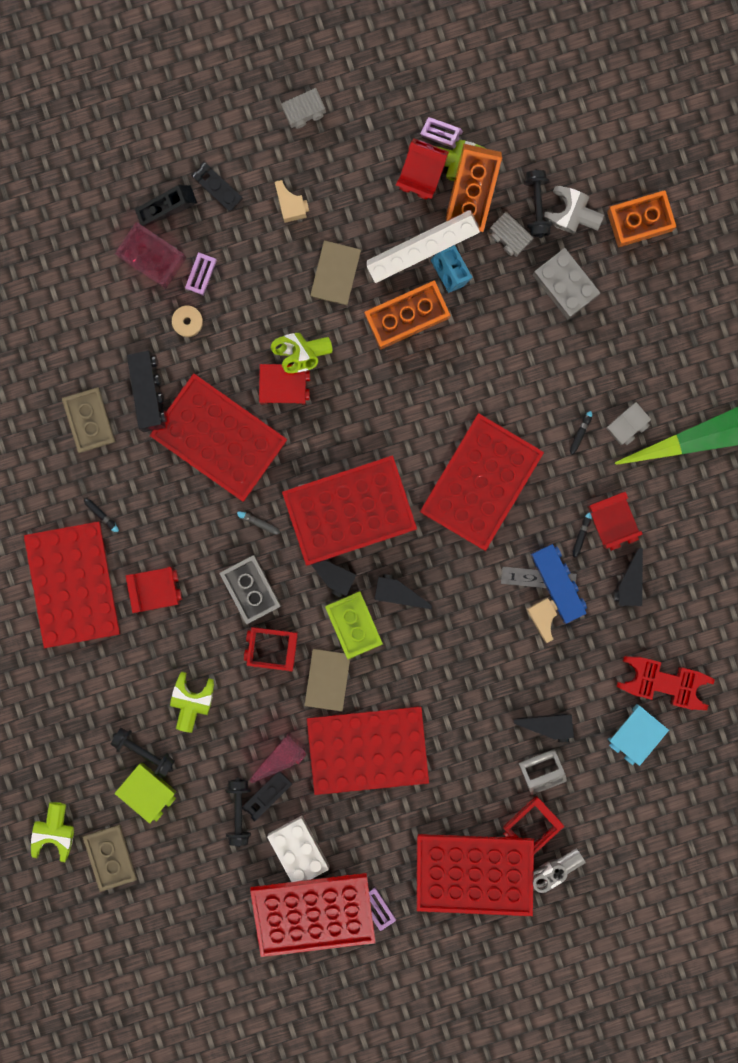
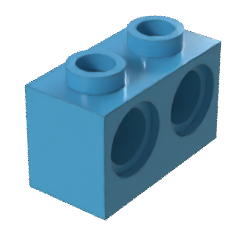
[431,245,473,293]

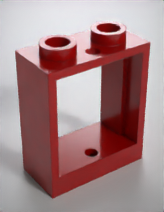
[244,627,298,671]
[503,795,564,854]

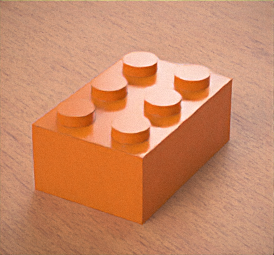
[607,190,676,248]

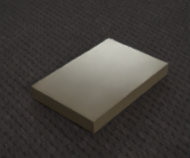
[310,241,361,306]
[62,387,116,453]
[305,649,350,712]
[83,824,137,892]

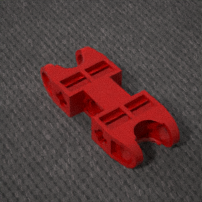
[616,656,715,710]

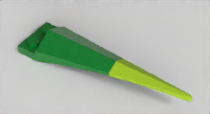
[615,407,738,465]

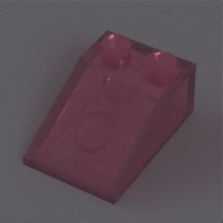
[249,733,307,783]

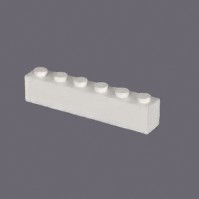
[367,210,480,283]

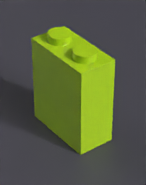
[114,762,177,824]

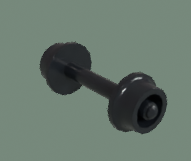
[524,169,553,239]
[110,728,175,778]
[225,777,251,848]

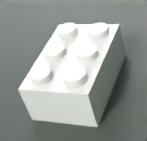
[267,815,329,882]

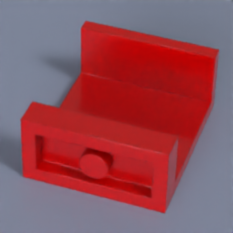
[396,138,449,199]
[259,364,310,405]
[587,491,643,551]
[125,567,182,613]

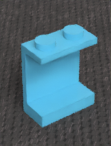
[607,704,669,766]

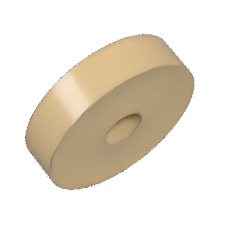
[172,306,203,337]

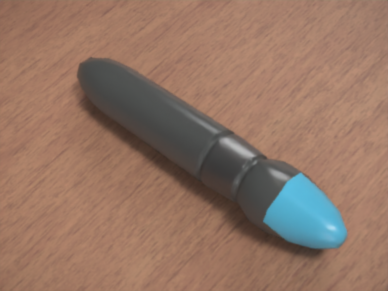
[237,511,280,535]

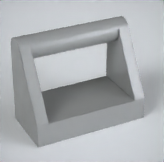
[519,749,567,795]

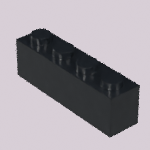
[127,350,168,433]

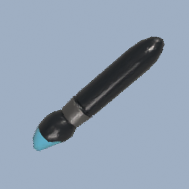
[570,411,592,454]
[84,498,119,532]
[573,513,592,558]

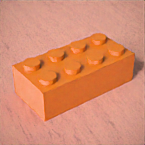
[446,144,502,232]
[364,280,451,350]

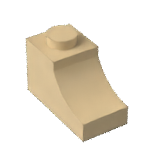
[275,180,309,223]
[526,598,558,643]

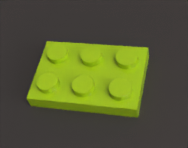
[325,591,383,660]

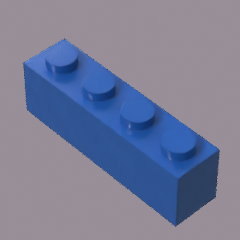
[530,544,587,624]

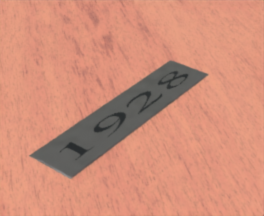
[501,567,577,588]

